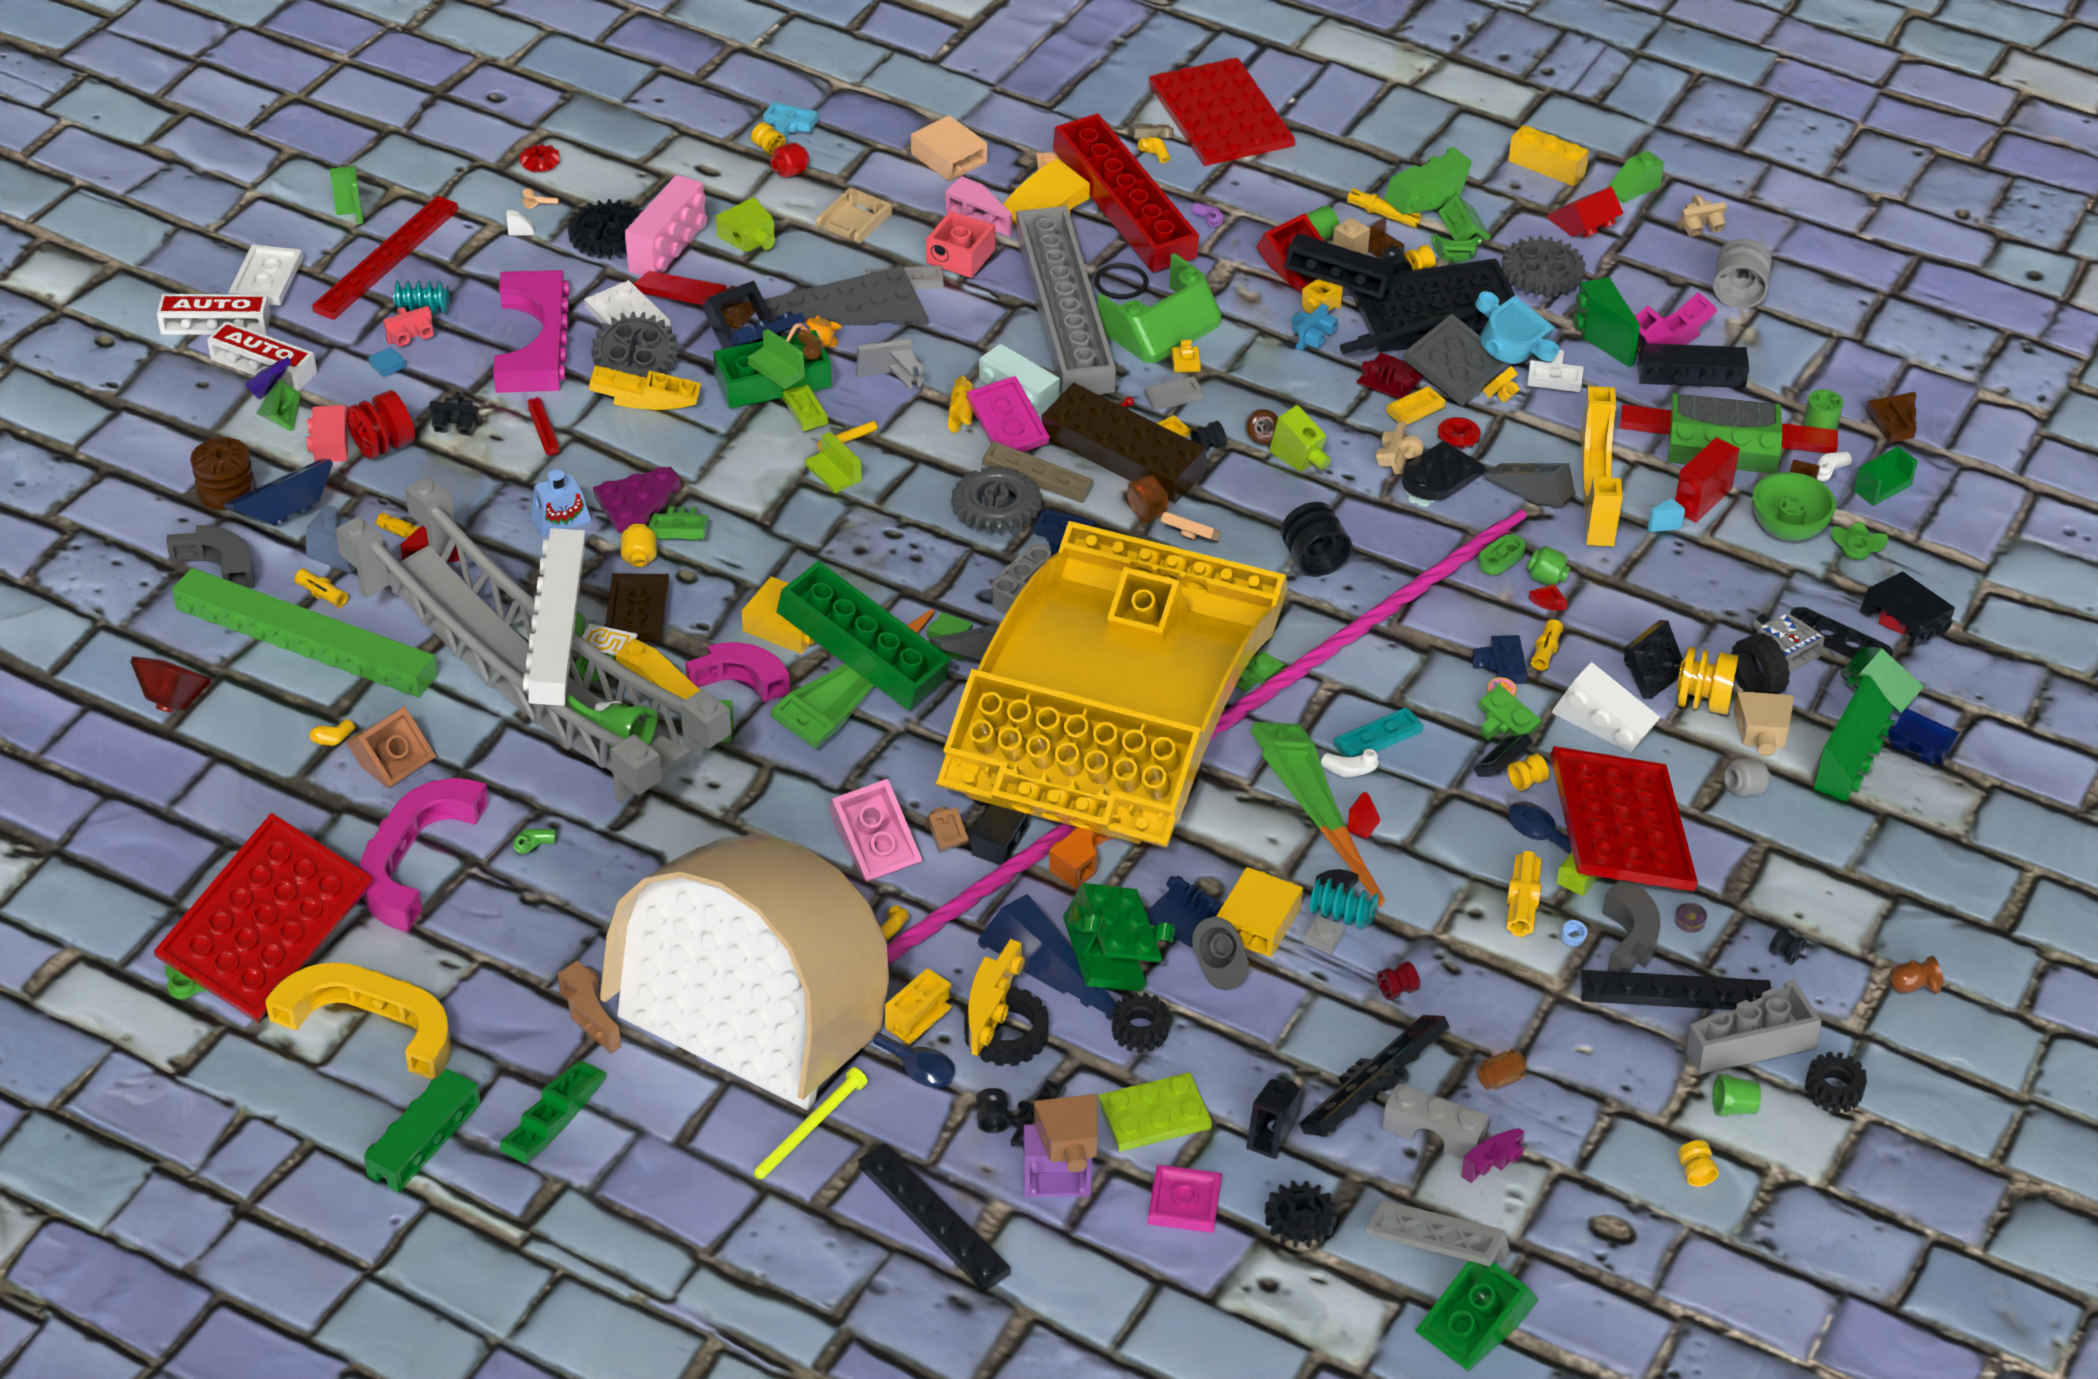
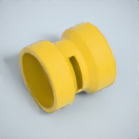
[751,122,786,155]
[1507,753,1549,791]
[1677,1140,1719,1187]

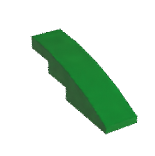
[499,1060,606,1164]

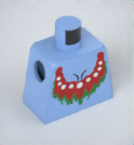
[531,470,591,537]

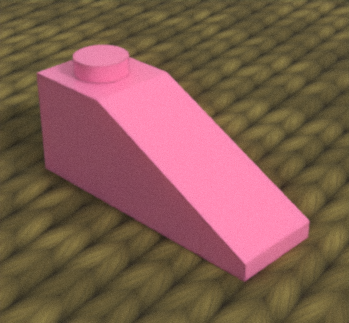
[945,176,1012,237]

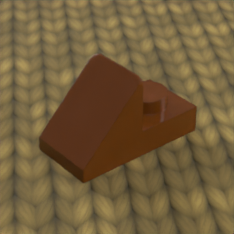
[1366,217,1404,258]

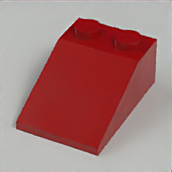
[1256,213,1324,294]

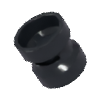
[1379,246,1412,273]
[1190,420,1226,451]
[976,1088,1010,1134]

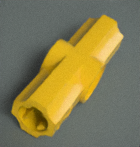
[1506,851,1541,937]

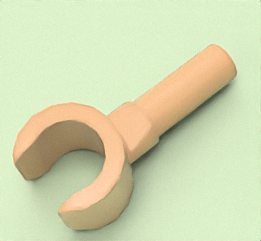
[522,188,558,209]

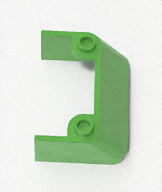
[1097,253,1221,363]

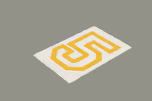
[582,623,638,655]

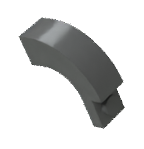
[166,525,254,589]
[1602,880,1660,972]

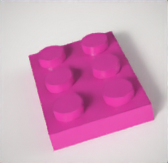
[966,376,1050,452]

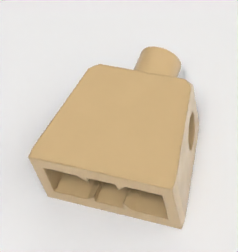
[1733,691,1794,756]

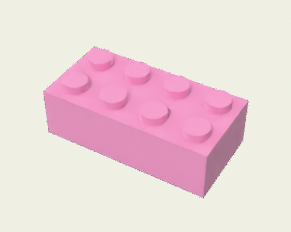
[625,175,707,276]

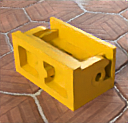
[885,968,952,1045]

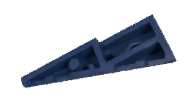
[978,894,1115,1020]

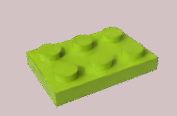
[1098,1072,1212,1152]

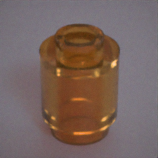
[1476,1049,1527,1090]

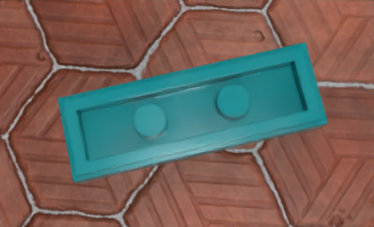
[1333,707,1423,757]

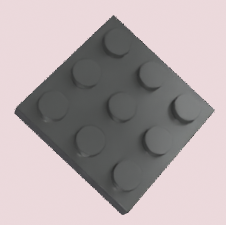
[1402,314,1511,407]

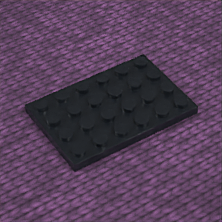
[1348,258,1516,352]

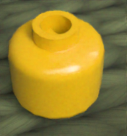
[620,524,657,567]

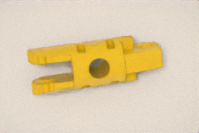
[948,375,974,433]

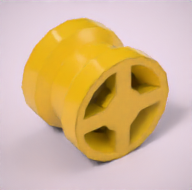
[1405,244,1436,270]

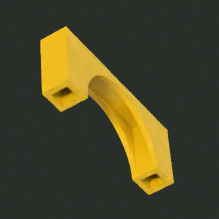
[1580,386,1623,546]

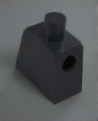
[1246,1079,1301,1160]

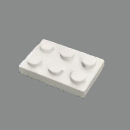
[228,244,303,306]
[584,280,670,343]

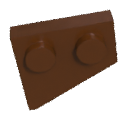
[1866,392,1916,443]

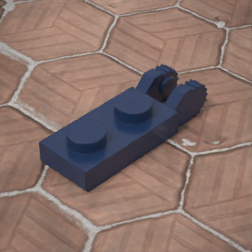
[729,311,805,347]

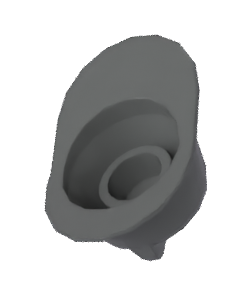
[1192,917,1249,990]

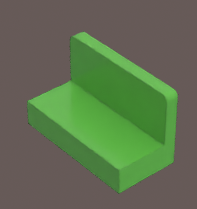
[330,166,363,225]
[1438,194,1491,241]
[748,329,805,389]

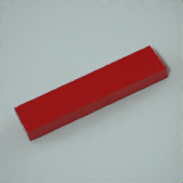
[633,271,727,305]

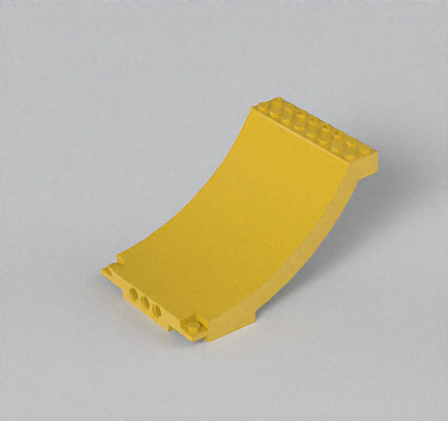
[936,521,1288,848]

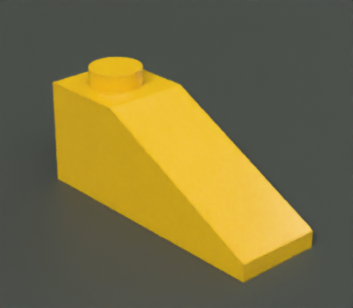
[615,638,700,700]

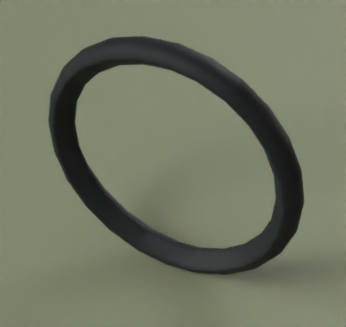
[1094,263,1149,299]

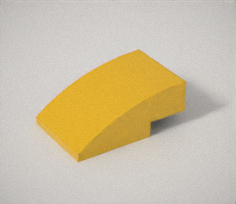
[1003,158,1090,226]

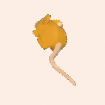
[786,315,842,348]

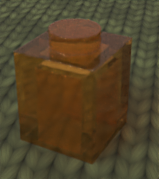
[1127,475,1168,523]

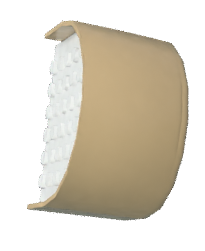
[600,834,889,1110]

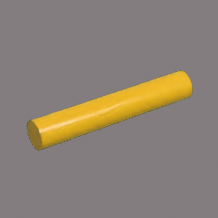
[817,420,878,452]

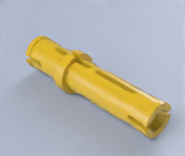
[1347,188,1422,229]

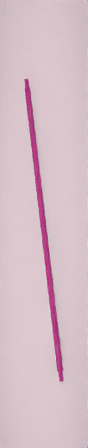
[887,509,1527,966]

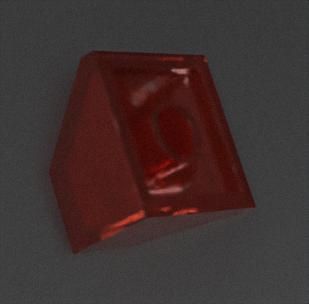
[130,656,212,713]

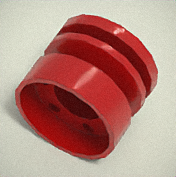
[346,390,415,460]

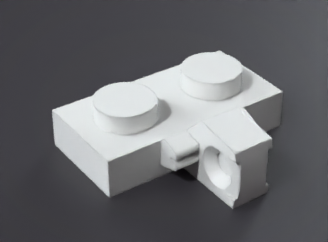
[1527,350,1584,392]

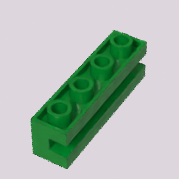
[363,1068,481,1193]

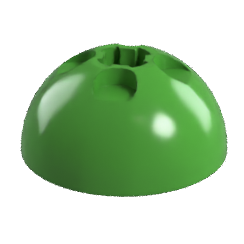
[1752,472,1836,541]

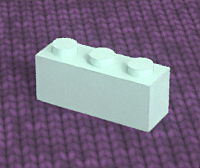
[979,344,1060,414]

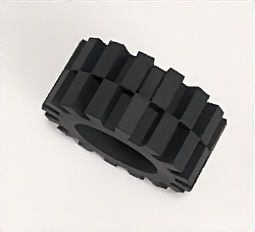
[1112,992,1169,1053]
[1804,1052,1867,1113]

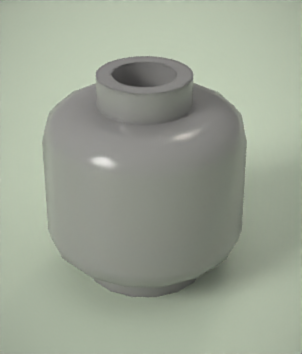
[1724,758,1770,798]

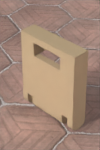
[816,187,892,244]

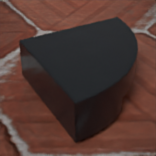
[1315,869,1359,893]

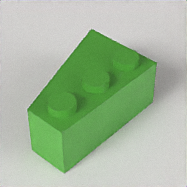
[1384,146,1472,215]

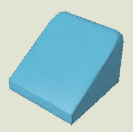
[1648,498,1685,532]

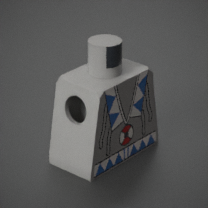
[1753,614,1824,673]

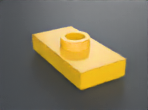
[1386,386,1445,425]

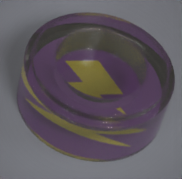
[1675,902,1707,933]

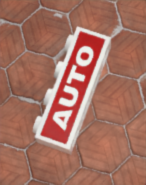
[157,294,271,335]
[207,321,317,391]

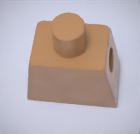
[1034,1094,1098,1172]

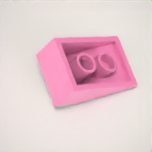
[828,779,923,882]

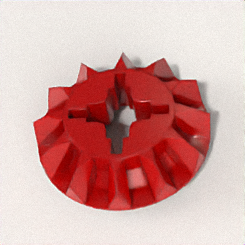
[520,143,560,172]
[1437,417,1481,450]

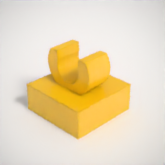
[1171,340,1201,373]
[1482,366,1520,403]

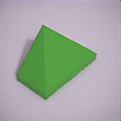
[256,379,301,431]

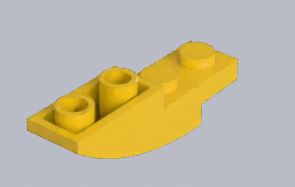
[588,365,701,410]
[968,939,1025,1056]

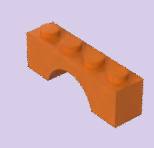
[1049,827,1115,889]

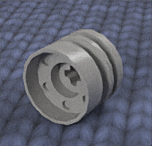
[1713,238,1772,309]

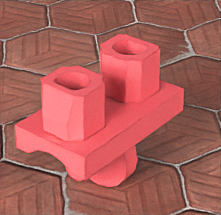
[383,306,433,347]

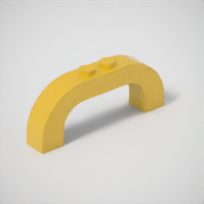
[265,962,451,1079]

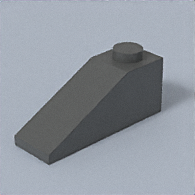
[1486,463,1576,507]
[929,624,1000,660]

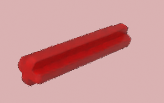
[527,397,560,456]

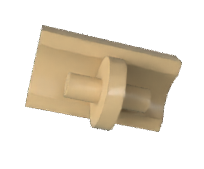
[1676,195,1727,237]
[1376,422,1424,474]

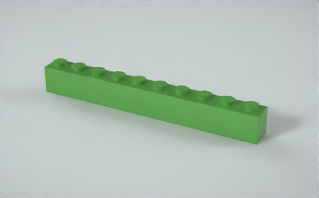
[172,568,438,698]

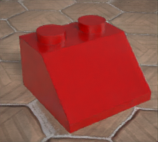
[1547,186,1624,238]

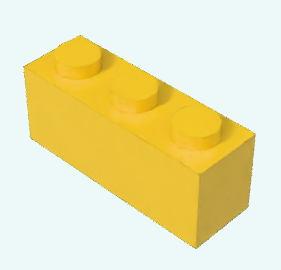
[1508,125,1589,186]

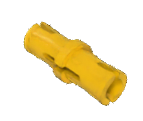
[294,568,348,608]
[1531,619,1563,671]

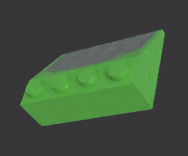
[1667,393,1782,474]

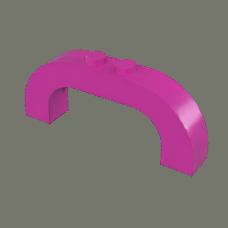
[359,778,489,932]

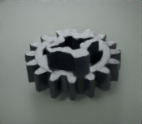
[1264,1180,1337,1248]

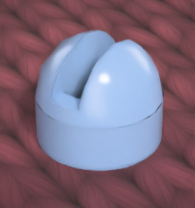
[1561,920,1587,948]

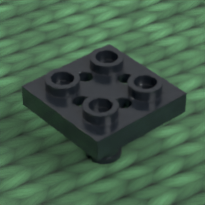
[1623,620,1683,699]

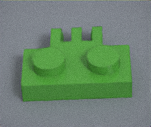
[648,506,709,541]

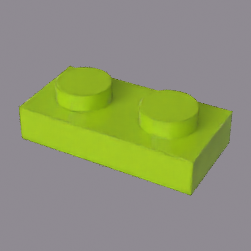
[783,384,828,431]

